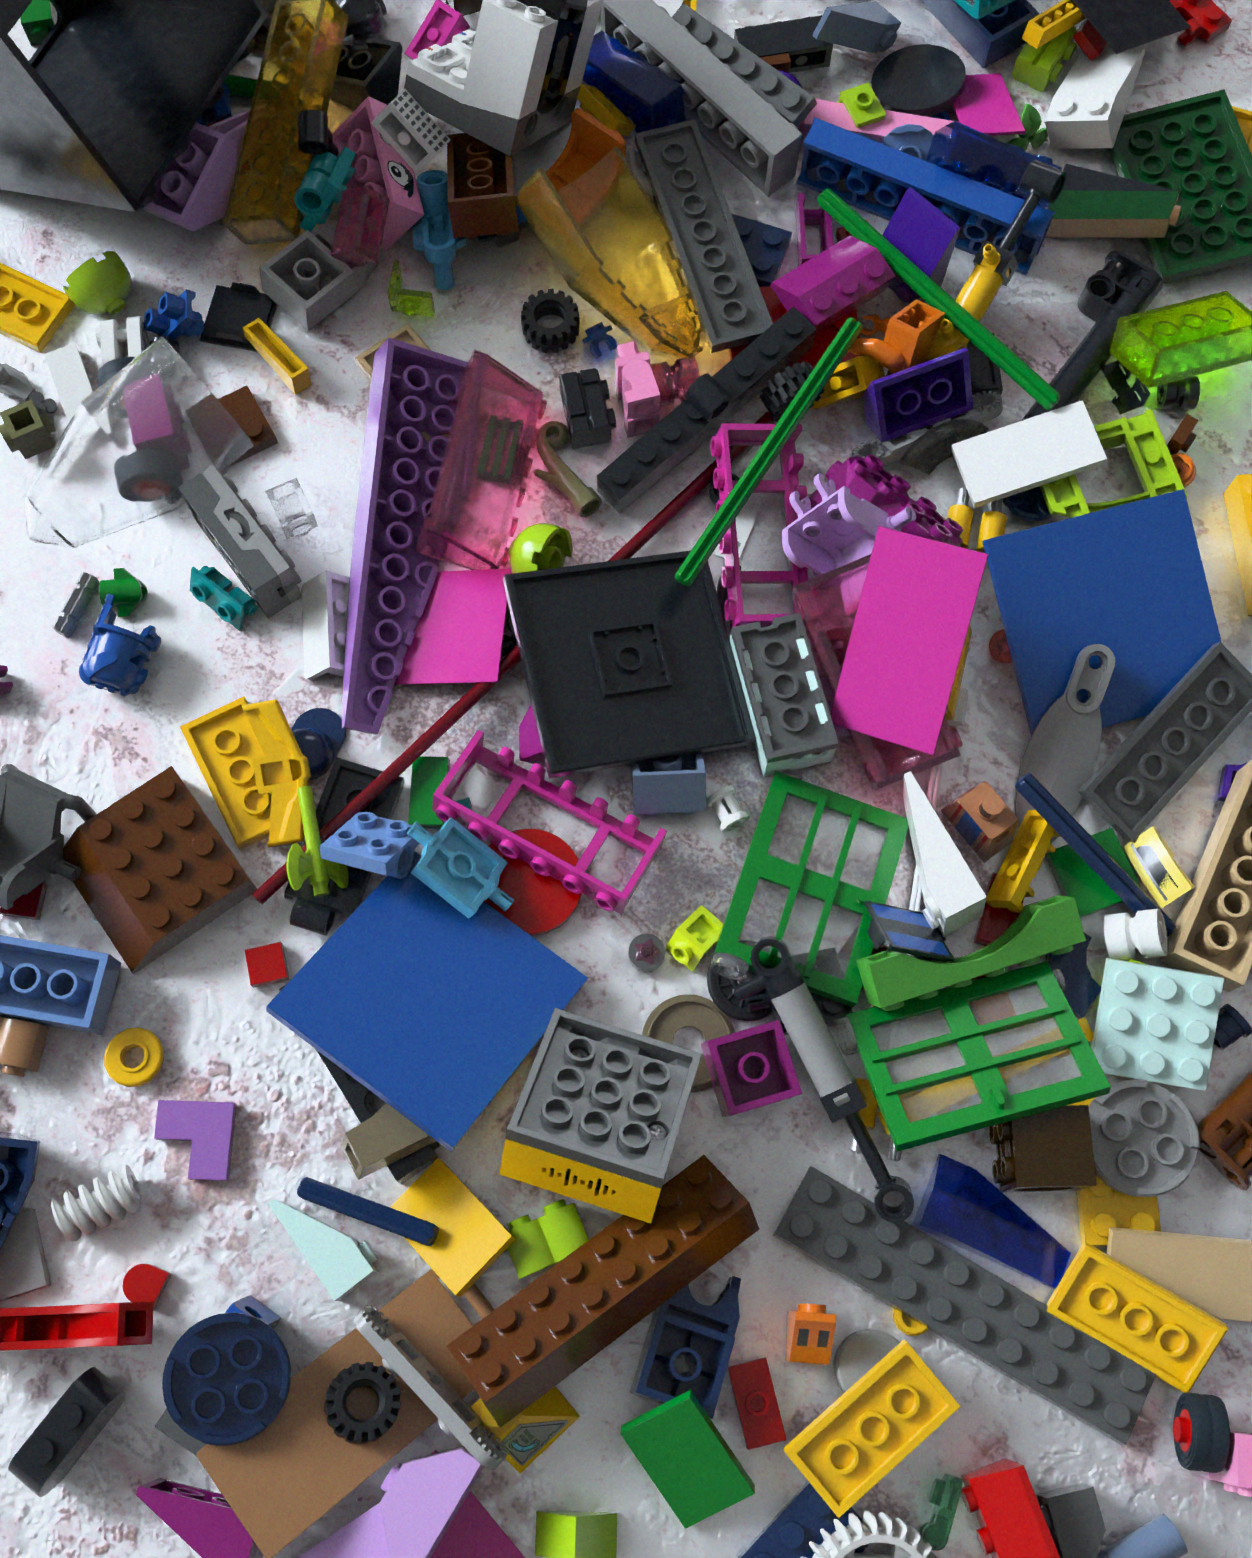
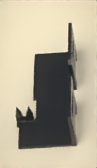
[1101,349,1150,414]

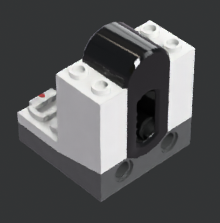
[404,0,603,156]

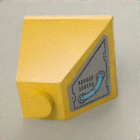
[471,1386,580,1473]

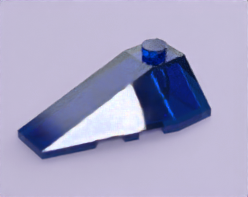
[912,1154,1071,1289]

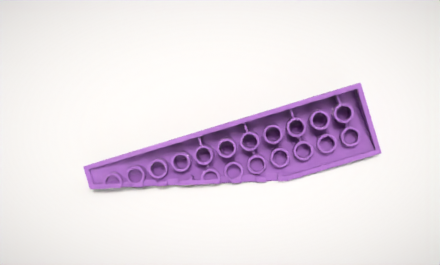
[342,338,481,735]

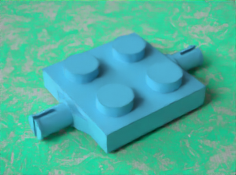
[406,817,514,919]

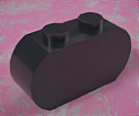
[8,1367,126,1497]

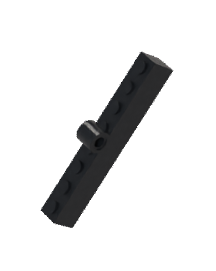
[597,307,817,514]

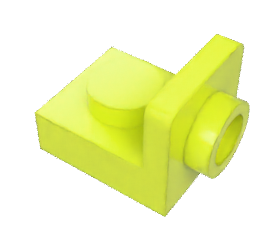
[666,905,723,971]

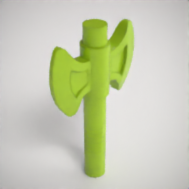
[286,786,349,897]

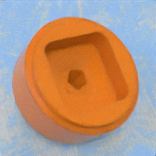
[1171,453,1196,488]

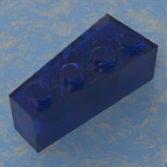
[582,30,686,133]
[926,121,1062,208]

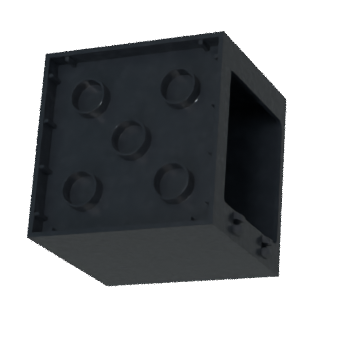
[0,0,269,212]

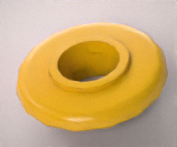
[104,1027,164,1087]

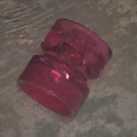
[650,356,700,407]

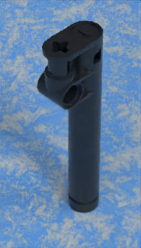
[1021,250,1163,421]

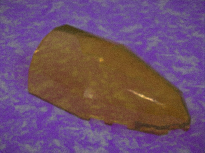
[515,146,703,361]

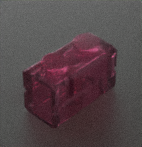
[330,186,390,267]

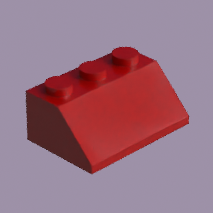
[960,1458,1060,1558]

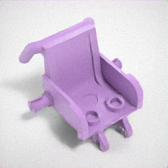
[782,473,916,625]

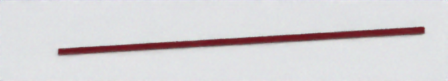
[252,412,776,905]

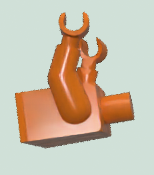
[845,299,945,376]

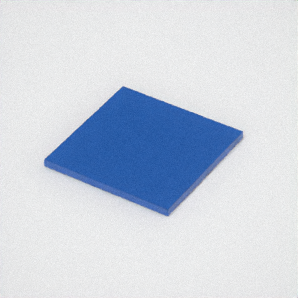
[982,489,1222,736]
[266,851,588,1152]

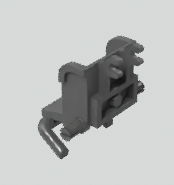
[0,764,96,910]

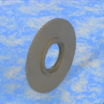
[642,994,735,1092]

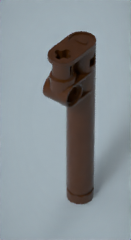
[1197,1071,1252,1191]

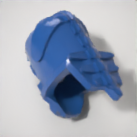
[79,594,161,696]

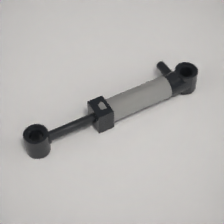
[732,936,914,1223]

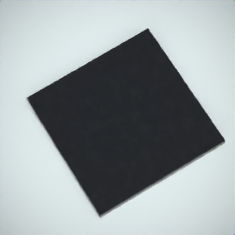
[503,550,756,778]

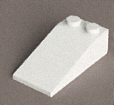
[1045,47,1145,149]
[903,771,987,937]

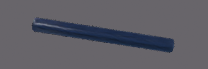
[1015,773,1175,937]

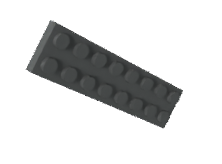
[635,119,773,353]

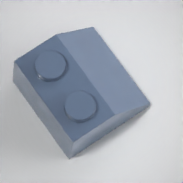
[631,753,706,817]

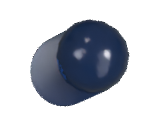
[291,708,346,781]

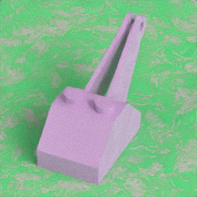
[143,105,279,231]
[297,1446,484,1558]

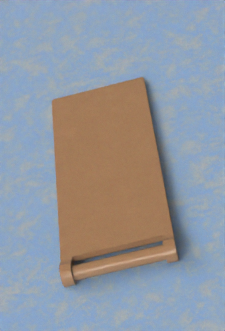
[197,1269,494,1558]

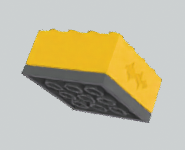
[499,1008,702,1224]

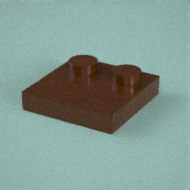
[187,385,278,472]

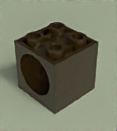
[989,1105,1097,1193]

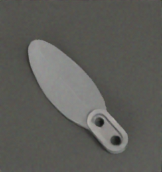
[1016,644,1115,843]

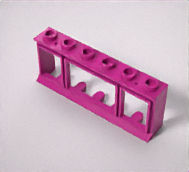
[711,423,820,632]
[432,730,667,915]

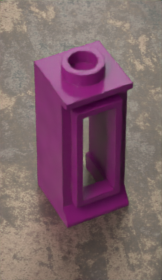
[795,193,833,266]

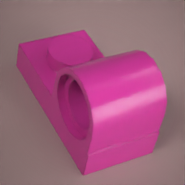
[404,0,470,60]

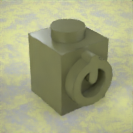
[0,399,57,459]

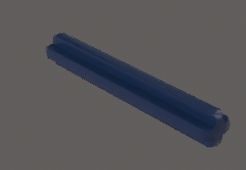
[297,1177,439,1246]

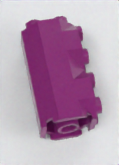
[809,454,963,547]

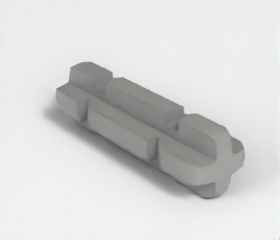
[52,572,99,637]

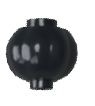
[329,0,387,45]

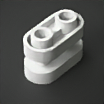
[95,316,149,371]

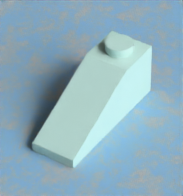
[268,1199,379,1301]

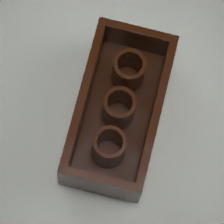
[447,133,519,239]

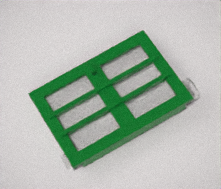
[710,769,908,1007]
[834,961,1111,1152]

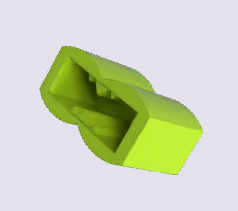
[507,1199,589,1279]

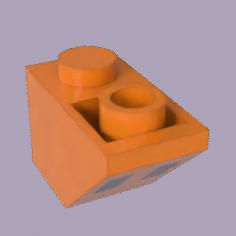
[785,1303,836,1365]

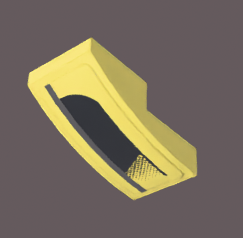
[1123,826,1195,909]

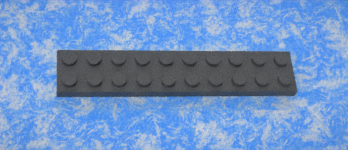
[773,1166,1156,1445]

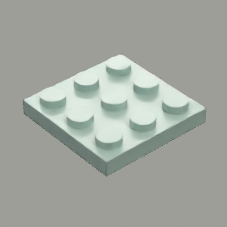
[1091,958,1224,1091]

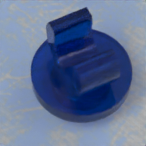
[582,322,617,358]

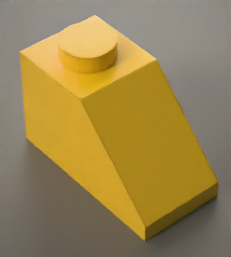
[812,356,885,410]

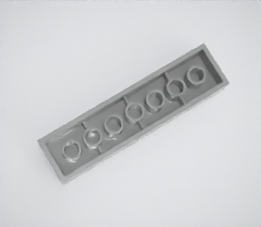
[601,0,802,197]

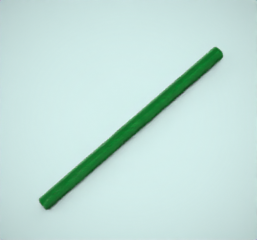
[817,188,1060,410]
[675,317,863,587]

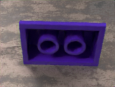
[862,348,974,443]

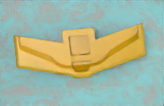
[241,699,311,848]

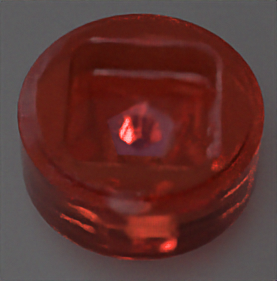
[989,629,1012,664]

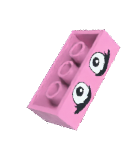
[332,96,424,252]

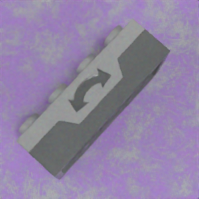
[178,465,302,619]

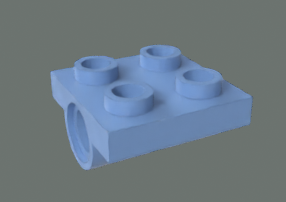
[320,812,420,879]

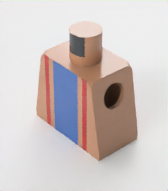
[941,781,1018,863]

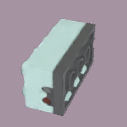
[729,612,839,777]

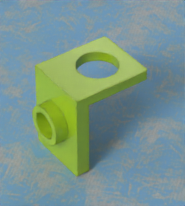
[838,82,886,128]

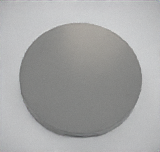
[1088,1079,1200,1198]

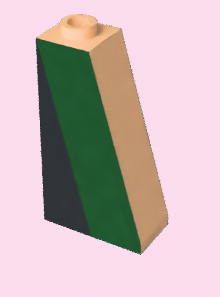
[1045,164,1182,238]

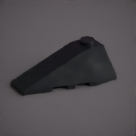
[276,38,403,110]

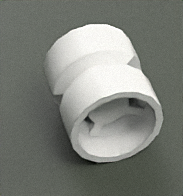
[1104,909,1168,961]

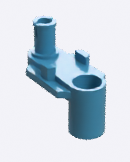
[413,170,466,290]

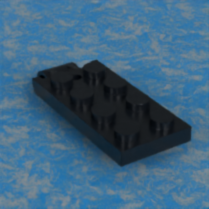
[284,757,405,936]

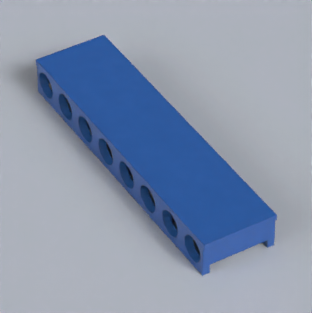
[796,117,1055,276]

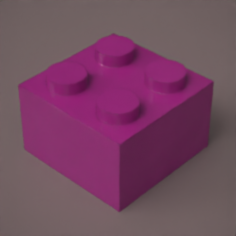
[700,1020,802,1117]

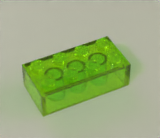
[1109,291,1252,388]

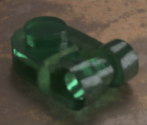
[918,1473,963,1551]

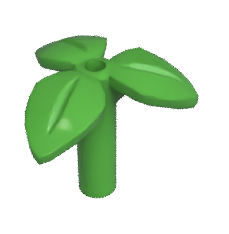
[999,104,1048,157]

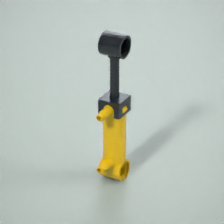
[925,159,1066,362]

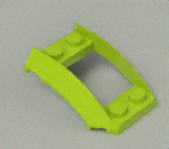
[1039,409,1188,518]

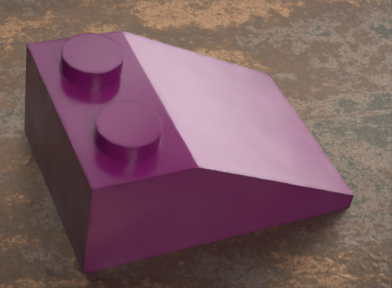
[136,1478,263,1558]

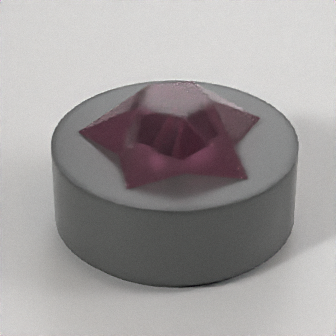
[628,934,665,972]

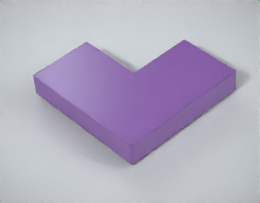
[154,1100,237,1181]

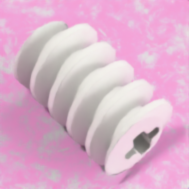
[51,1164,142,1241]

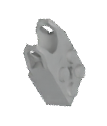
[259,216,383,332]

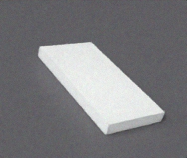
[952,400,1107,508]

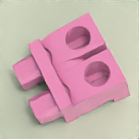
[615,341,660,438]

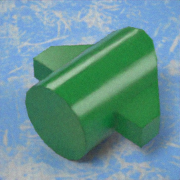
[99,568,148,617]

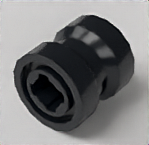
[1157,375,1200,410]

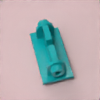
[189,566,258,631]

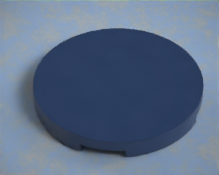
[162,1313,291,1446]

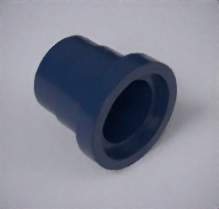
[1214,1004,1252,1050]

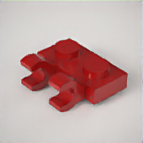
[1169,0,1232,47]

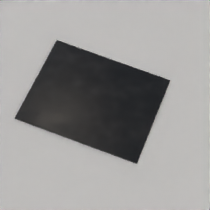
[1073,0,1190,54]

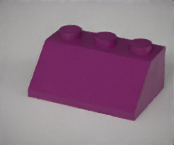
[770,235,895,333]

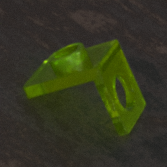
[387,260,435,317]

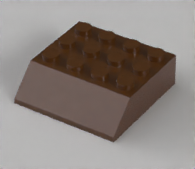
[63,766,257,974]

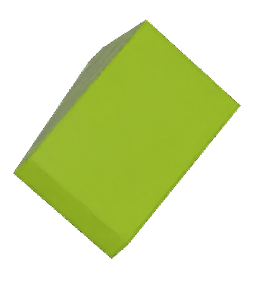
[535,1510,617,1558]

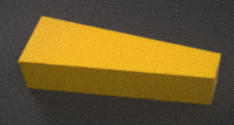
[243,318,312,396]

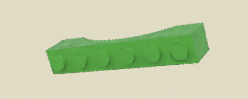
[856,895,1086,1011]

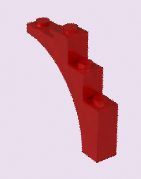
[0,1302,154,1351]

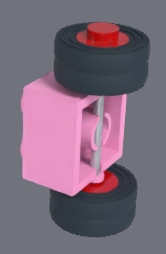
[1173,1392,1252,1497]

